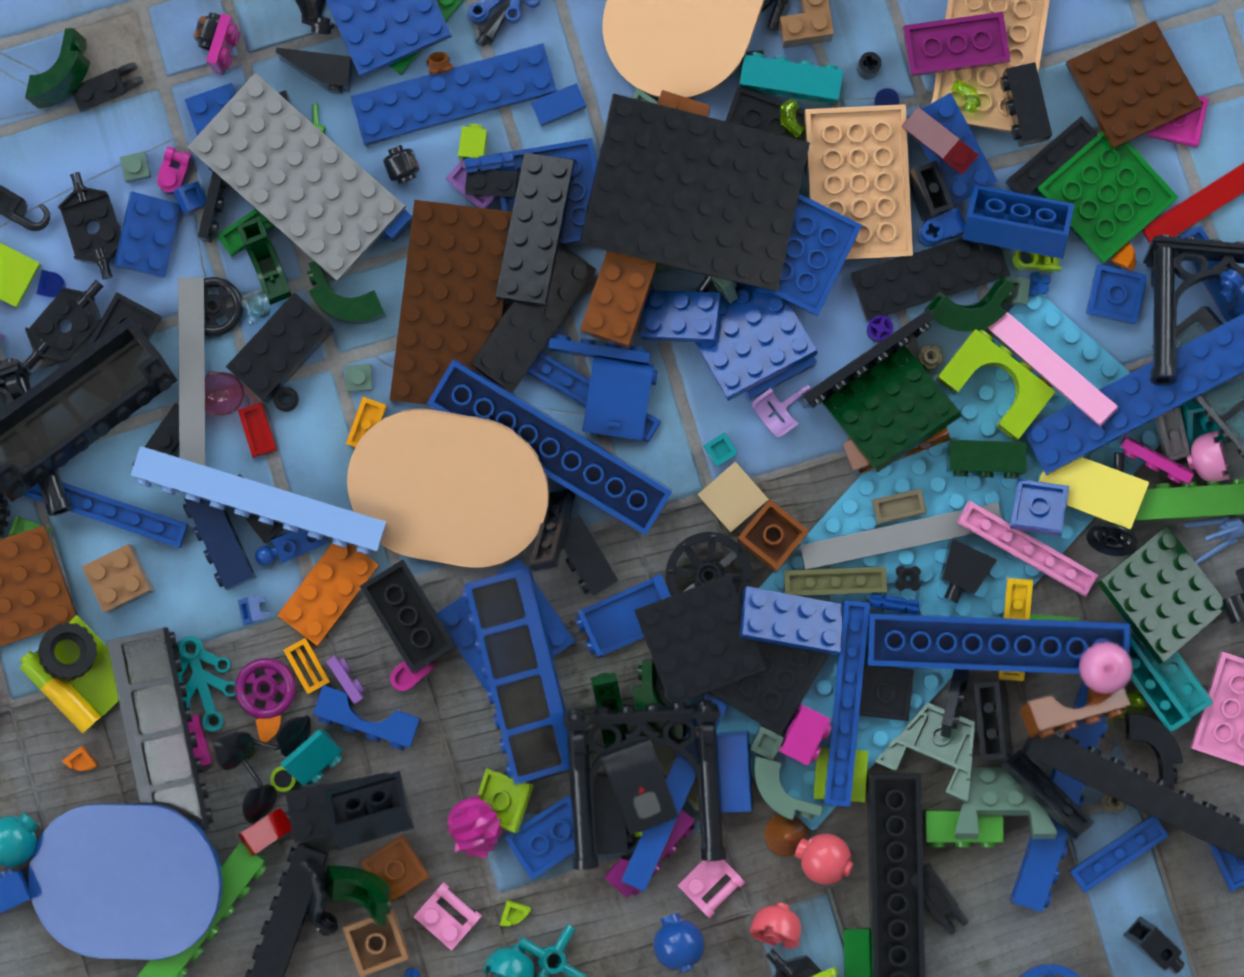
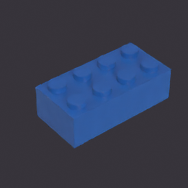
[963,185,1074,259]

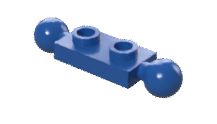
[255,529,329,566]

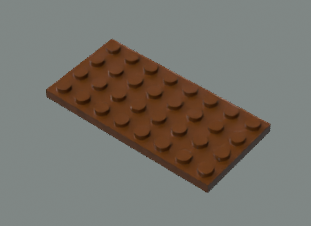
[390,200,512,405]

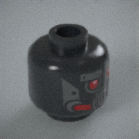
[383,145,420,184]

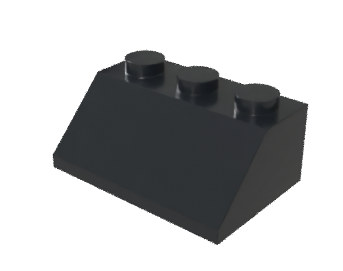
[325,771,414,850]

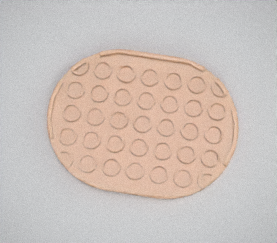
[603,0,765,98]
[347,409,549,568]

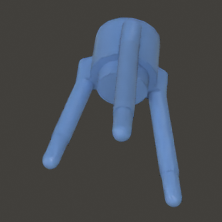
[1184,516,1244,565]

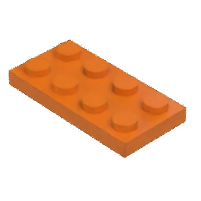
[277,544,380,646]

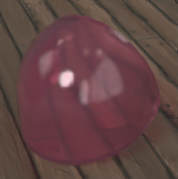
[205,371,244,415]

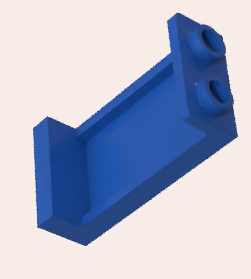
[575,574,671,658]

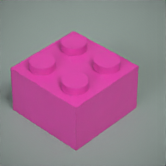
[778,705,832,765]

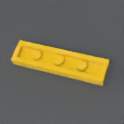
[997,577,1033,681]

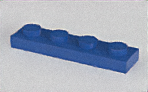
[548,335,650,364]
[1069,816,1169,893]

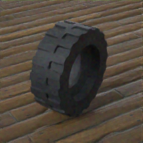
[38,622,97,681]

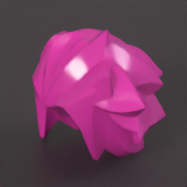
[447,795,502,859]

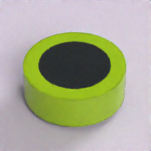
[270,766,297,792]

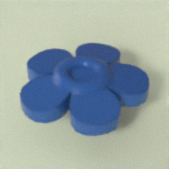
[1028,272,1051,297]

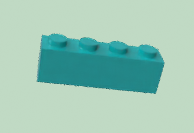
[739,52,843,105]

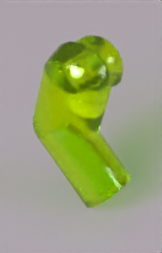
[951,78,981,113]
[780,99,805,138]
[1116,692,1148,720]

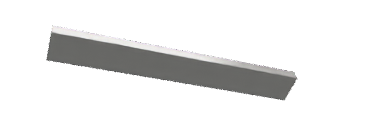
[178,277,205,466]
[799,502,1002,570]

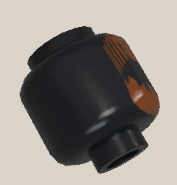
[194,12,221,51]

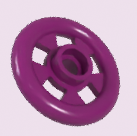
[235,658,296,719]

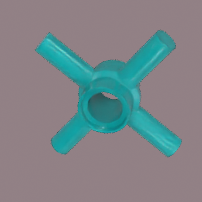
[517,924,587,977]

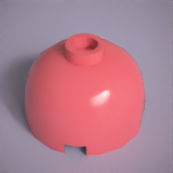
[749,902,802,949]

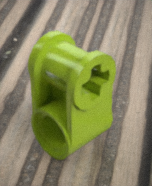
[1012,250,1062,272]

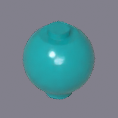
[0,812,39,867]

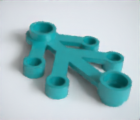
[167,636,235,732]

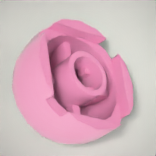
[1187,430,1230,482]
[1079,642,1132,694]

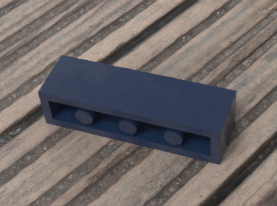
[183,497,257,590]

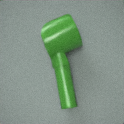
[312,104,326,134]

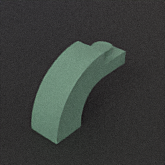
[753,756,823,820]

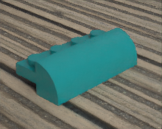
[1129,631,1214,732]

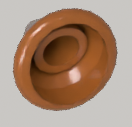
[764,814,807,856]

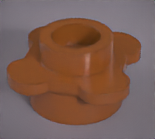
[426,52,453,74]

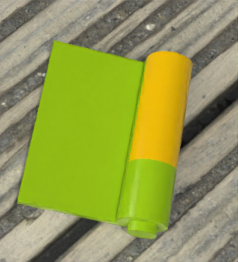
[19,615,140,734]

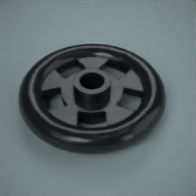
[204,277,243,337]

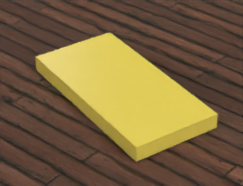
[1039,457,1149,531]

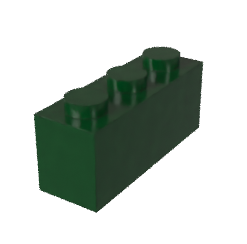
[946,440,1027,479]

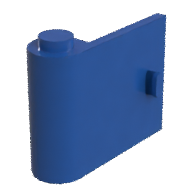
[582,356,658,440]

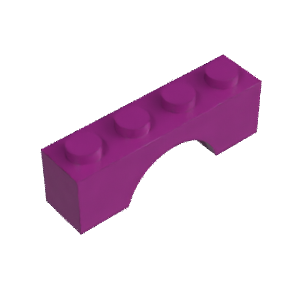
[604,809,695,899]

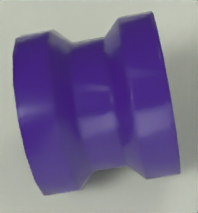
[866,316,893,343]

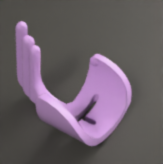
[752,385,811,437]

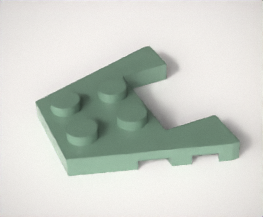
[875,703,975,803]
[954,767,1057,839]

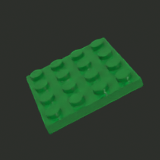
[1036,132,1179,264]

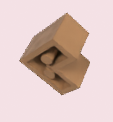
[778,0,834,48]

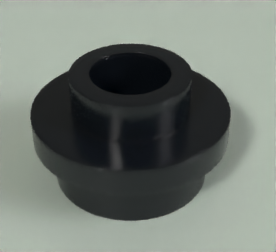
[273,387,299,412]

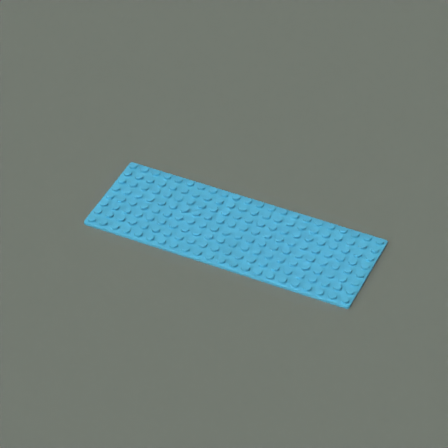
[665,291,1160,830]

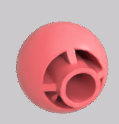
[795,833,854,885]

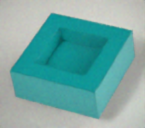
[703,432,738,467]

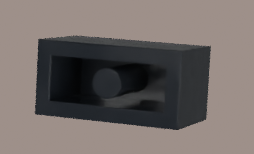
[909,160,954,221]

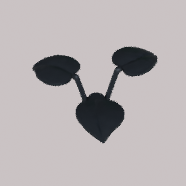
[212,715,311,823]

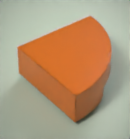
[1111,242,1137,272]
[255,715,282,742]
[62,745,99,771]

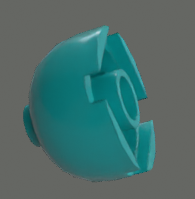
[482,944,535,977]

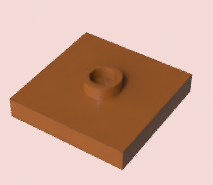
[360,834,431,903]

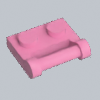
[677,860,746,918]
[414,882,482,951]

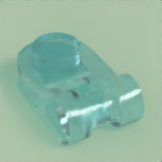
[241,291,270,325]

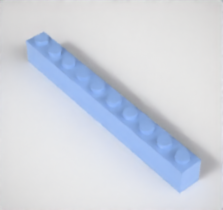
[131,446,387,556]

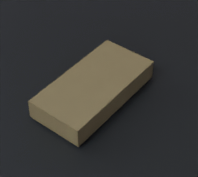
[871,488,927,525]

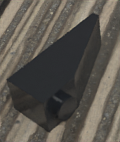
[276,47,353,94]

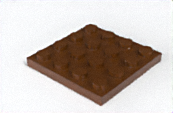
[1065,21,1203,150]

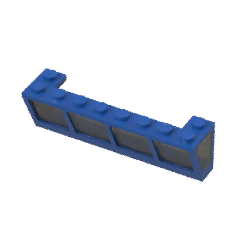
[463,566,569,785]

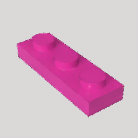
[1120,435,1194,484]

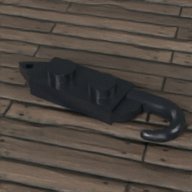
[0,185,50,232]

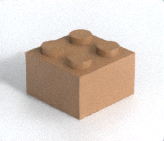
[82,544,155,613]
[343,908,411,977]

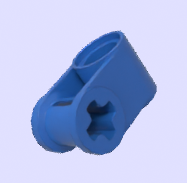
[917,208,965,247]

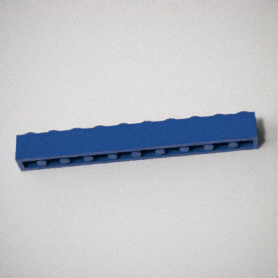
[1010,680,1108,912]

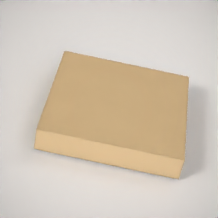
[697,461,769,533]

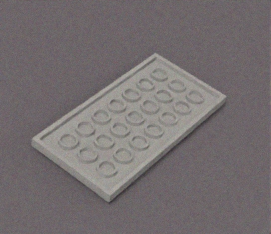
[187,73,406,282]

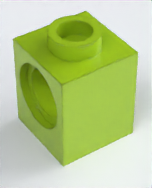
[458,124,488,161]

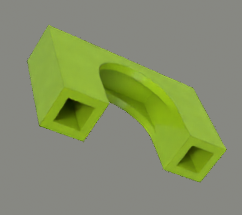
[935,329,1056,441]

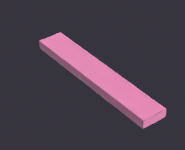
[988,310,1118,427]
[956,501,1098,597]

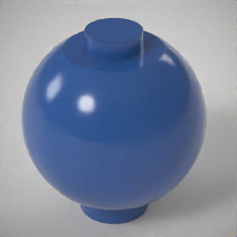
[653,913,705,973]

